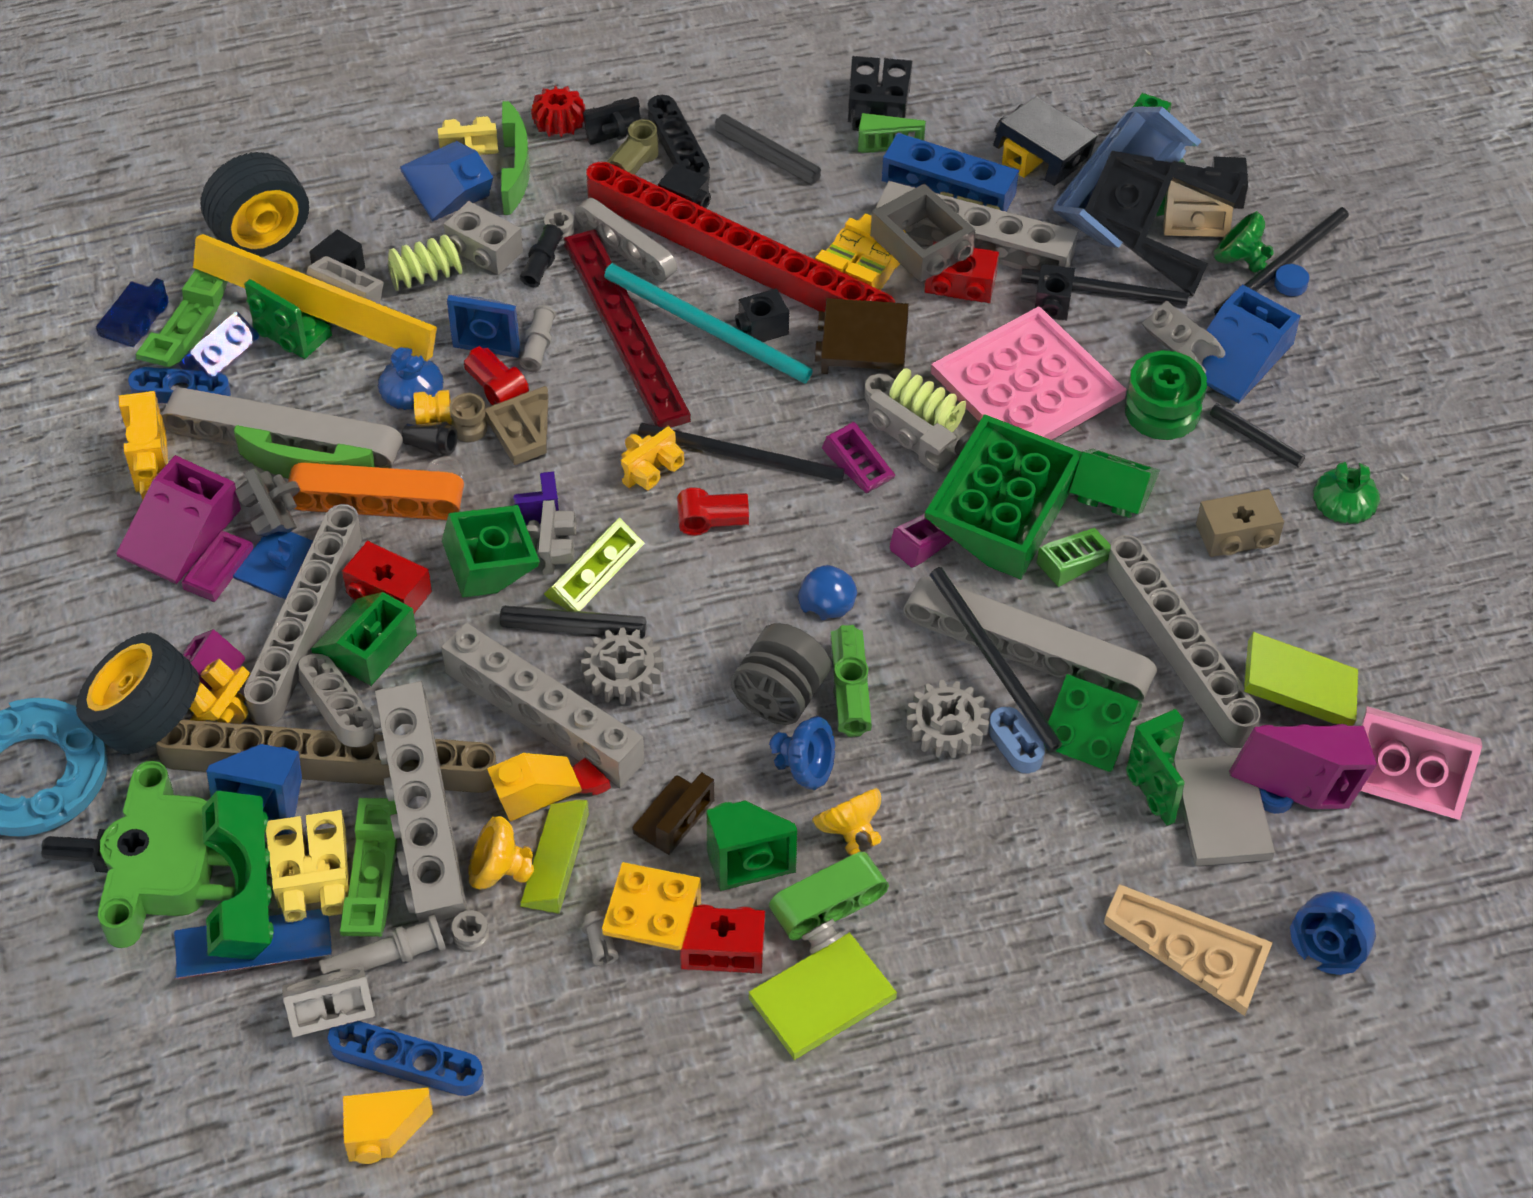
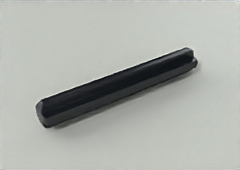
[715,114,821,184]
[500,605,647,638]

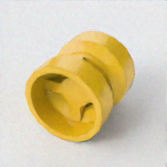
[414,390,452,425]

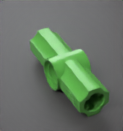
[830,625,872,737]

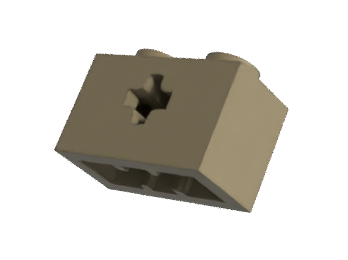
[1196,489,1284,557]

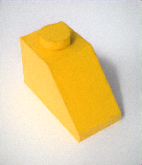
[487,753,582,822]
[343,1087,433,1164]

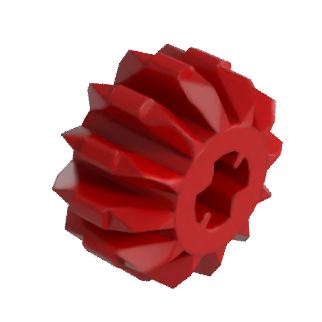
[531,85,585,138]

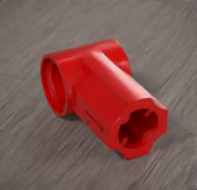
[464,346,529,406]
[677,487,749,536]

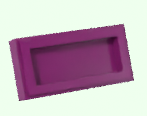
[182,530,254,602]

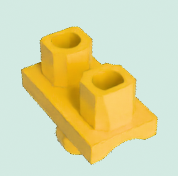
[621,426,684,491]
[190,659,251,724]

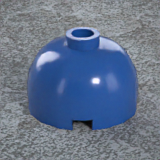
[1290,891,1376,975]

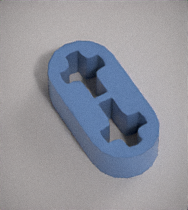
[989,707,1045,774]

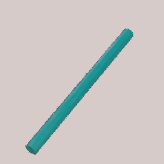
[604,263,813,384]

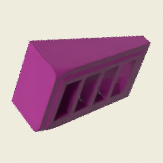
[822,422,895,494]
[889,513,953,568]

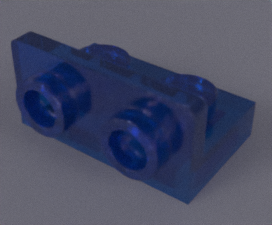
[96,278,169,348]
[178,311,259,378]

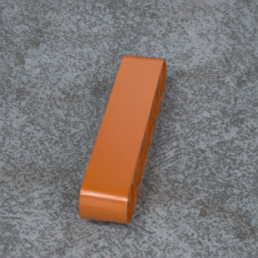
[288,463,465,520]

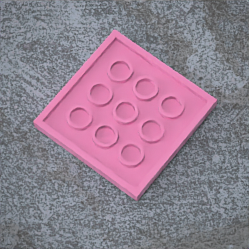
[931,306,1127,440]

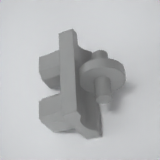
[526,500,577,575]

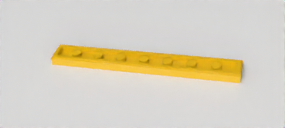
[193,234,437,361]

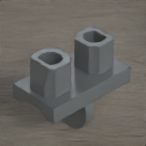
[235,468,300,537]

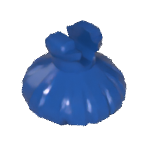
[378,347,444,410]
[769,716,836,790]

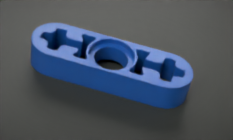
[128,367,231,404]

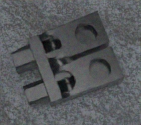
[848,56,913,134]

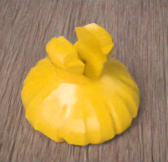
[812,788,881,856]
[468,816,534,890]

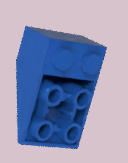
[1202,284,1301,403]

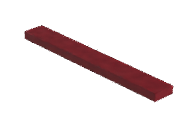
[564,229,691,428]

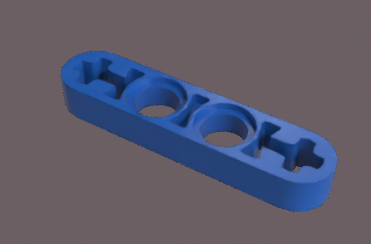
[328,1021,484,1096]

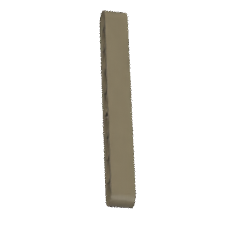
[155,720,497,793]

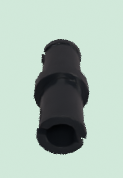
[520,224,563,287]

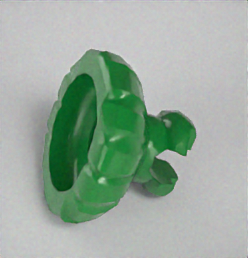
[1214,211,1274,273]
[1313,462,1380,524]

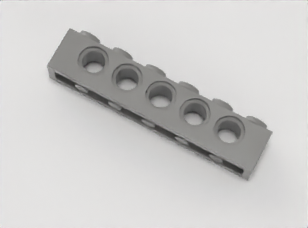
[876,181,1078,271]
[441,623,645,788]
[371,681,468,924]

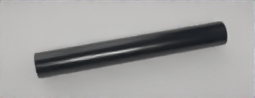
[1210,403,1305,467]

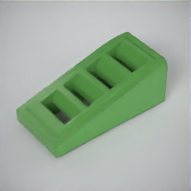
[858,113,926,153]
[1036,528,1111,587]

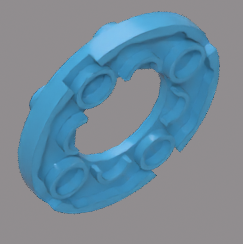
[0,698,108,836]

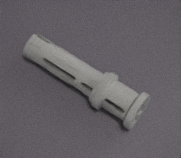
[319,915,446,975]

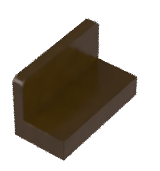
[632,772,715,855]

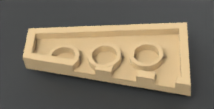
[1104,884,1273,1016]

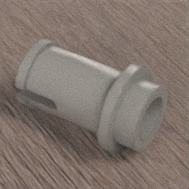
[581,910,619,966]

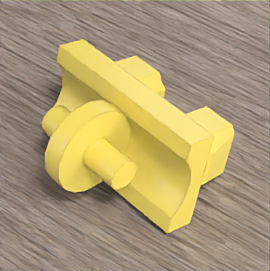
[437,116,499,155]

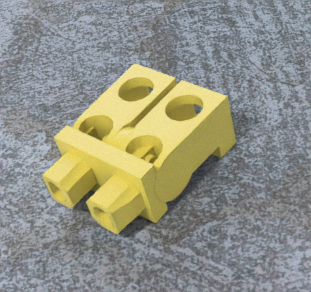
[266,810,349,923]

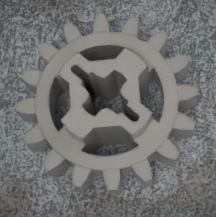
[581,628,664,704]
[906,680,990,758]

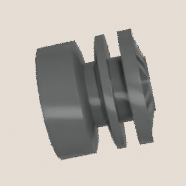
[730,623,831,725]

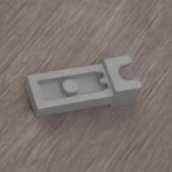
[1141,300,1225,373]
[868,390,957,472]

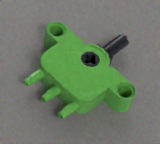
[41,761,235,948]

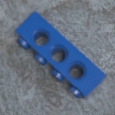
[882,133,1019,212]

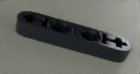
[647,95,710,179]

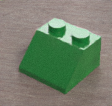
[1070,449,1160,518]
[442,505,540,598]
[706,800,798,891]

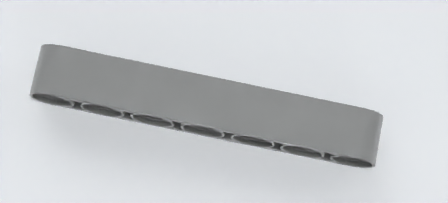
[161,388,403,468]
[244,504,362,726]
[1107,535,1260,748]
[903,577,1157,703]

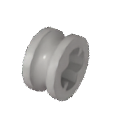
[544,209,574,242]
[864,373,894,404]
[451,910,489,952]
[802,918,842,954]

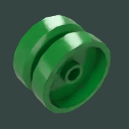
[1125,350,1207,440]

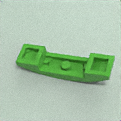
[501,101,530,215]
[136,269,228,367]
[234,425,375,479]
[340,798,397,937]

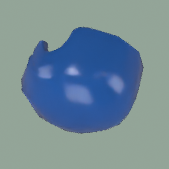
[797,565,858,620]

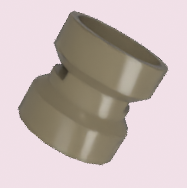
[450,393,487,442]

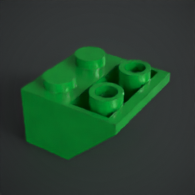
[311,592,417,686]

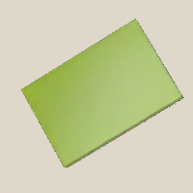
[1244,632,1358,726]
[749,932,897,1060]

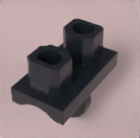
[582,96,642,145]

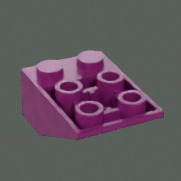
[116,455,241,584]
[1229,724,1377,809]

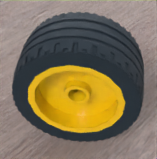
[200,152,310,257]
[76,632,199,755]

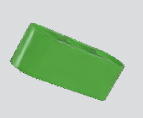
[769,852,889,941]

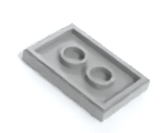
[1173,755,1275,866]

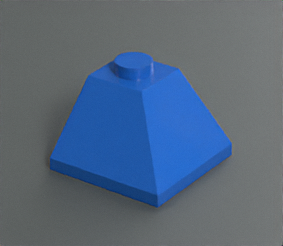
[400,141,493,222]
[447,295,520,358]
[206,744,302,836]

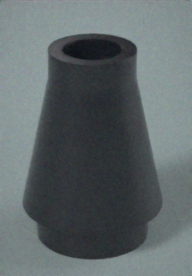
[402,422,457,457]

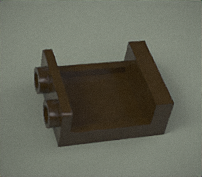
[815,298,909,380]

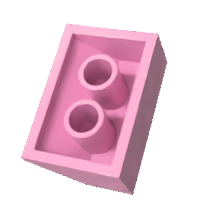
[1360,706,1482,820]

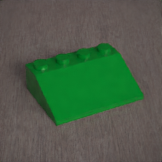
[924,414,1082,580]

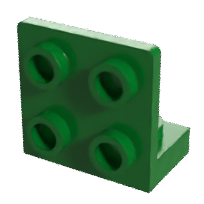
[244,279,332,359]
[1044,674,1142,772]
[1126,709,1185,826]

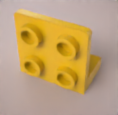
[602,862,701,950]

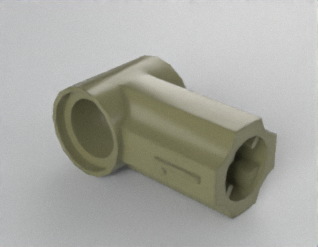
[607,119,659,175]

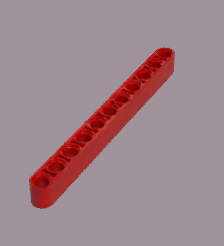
[586,162,895,311]

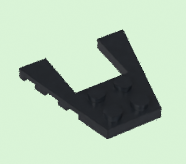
[1085,151,1248,296]

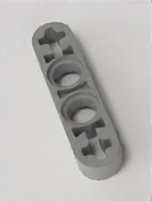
[575,198,677,281]
[298,654,375,747]

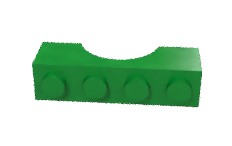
[202,791,274,960]

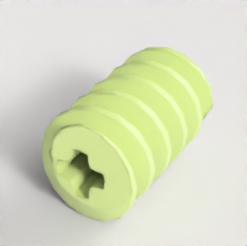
[388,235,462,291]
[889,368,966,432]

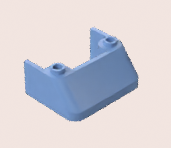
[1053,107,1201,248]

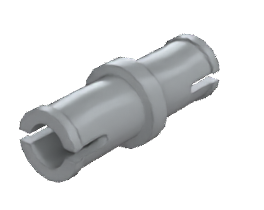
[519,305,556,372]

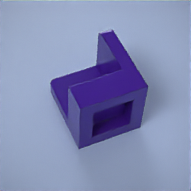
[513,471,559,525]

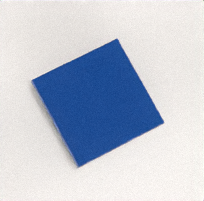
[233,531,313,600]

